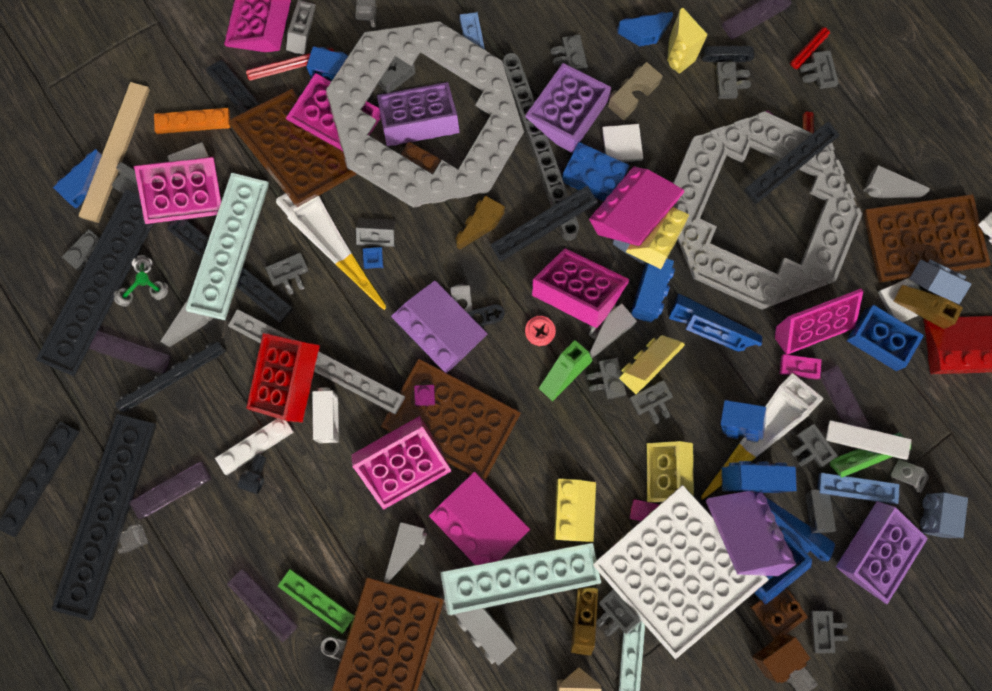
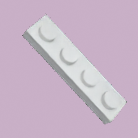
[215,418,294,475]

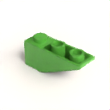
[539,340,593,401]

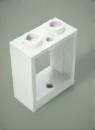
[313,388,339,443]

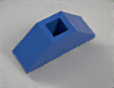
[617,12,673,46]

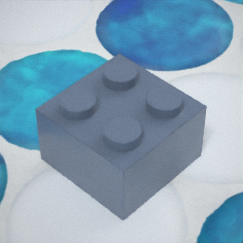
[909,260,971,304]
[920,493,968,538]

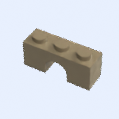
[608,62,663,120]

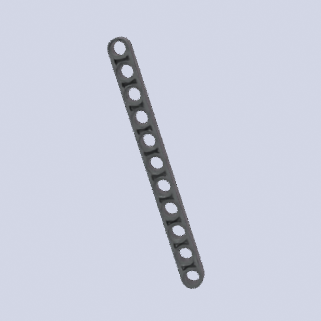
[503,53,579,241]

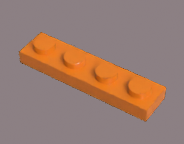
[154,108,231,134]

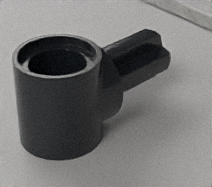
[238,454,267,494]

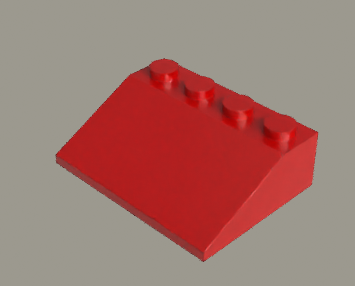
[924,316,992,374]
[246,333,320,423]

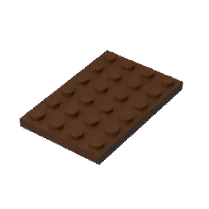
[230,89,357,208]
[863,195,991,282]
[381,359,521,482]
[331,577,444,691]

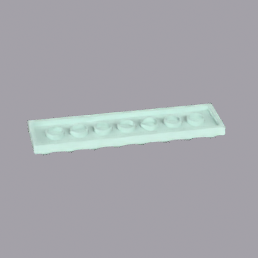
[185,173,269,320]
[440,543,601,615]

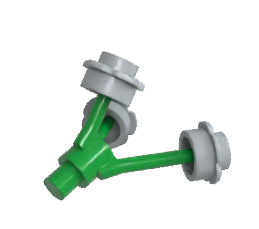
[114,255,168,307]

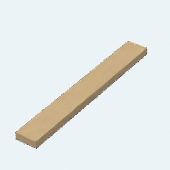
[79,82,150,223]

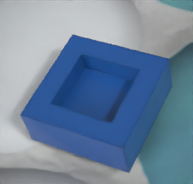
[363,247,384,269]

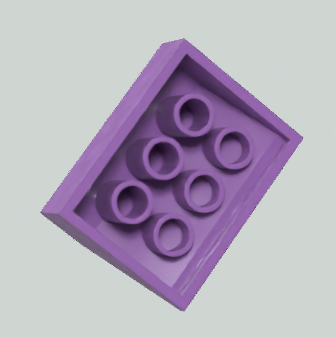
[526,63,611,153]
[377,82,459,146]
[391,281,488,373]
[705,491,796,576]
[836,501,928,604]

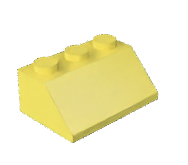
[667,8,707,73]
[626,207,689,269]
[619,335,685,394]
[647,441,694,503]
[554,479,596,542]

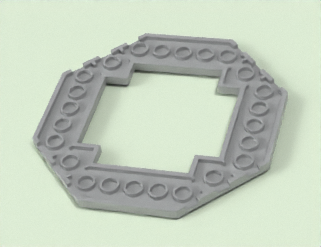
[326,22,524,208]
[673,112,862,310]

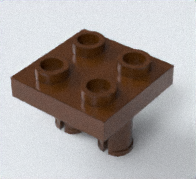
[750,588,808,641]

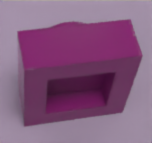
[414,385,435,406]

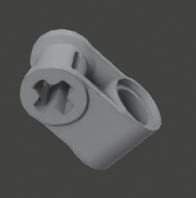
[321,635,347,661]

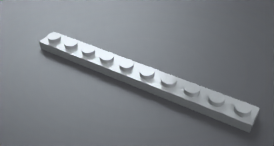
[228,309,405,414]

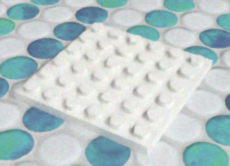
[593,485,769,659]

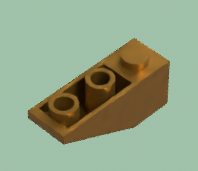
[456,196,505,249]
[893,285,963,329]
[571,587,598,656]

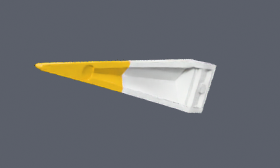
[276,194,386,310]
[701,373,823,500]

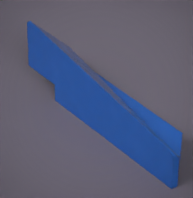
[669,294,762,352]
[766,498,835,561]

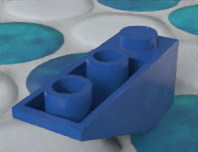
[53,149,102,208]

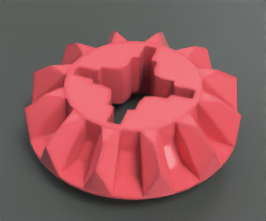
[525,316,556,346]

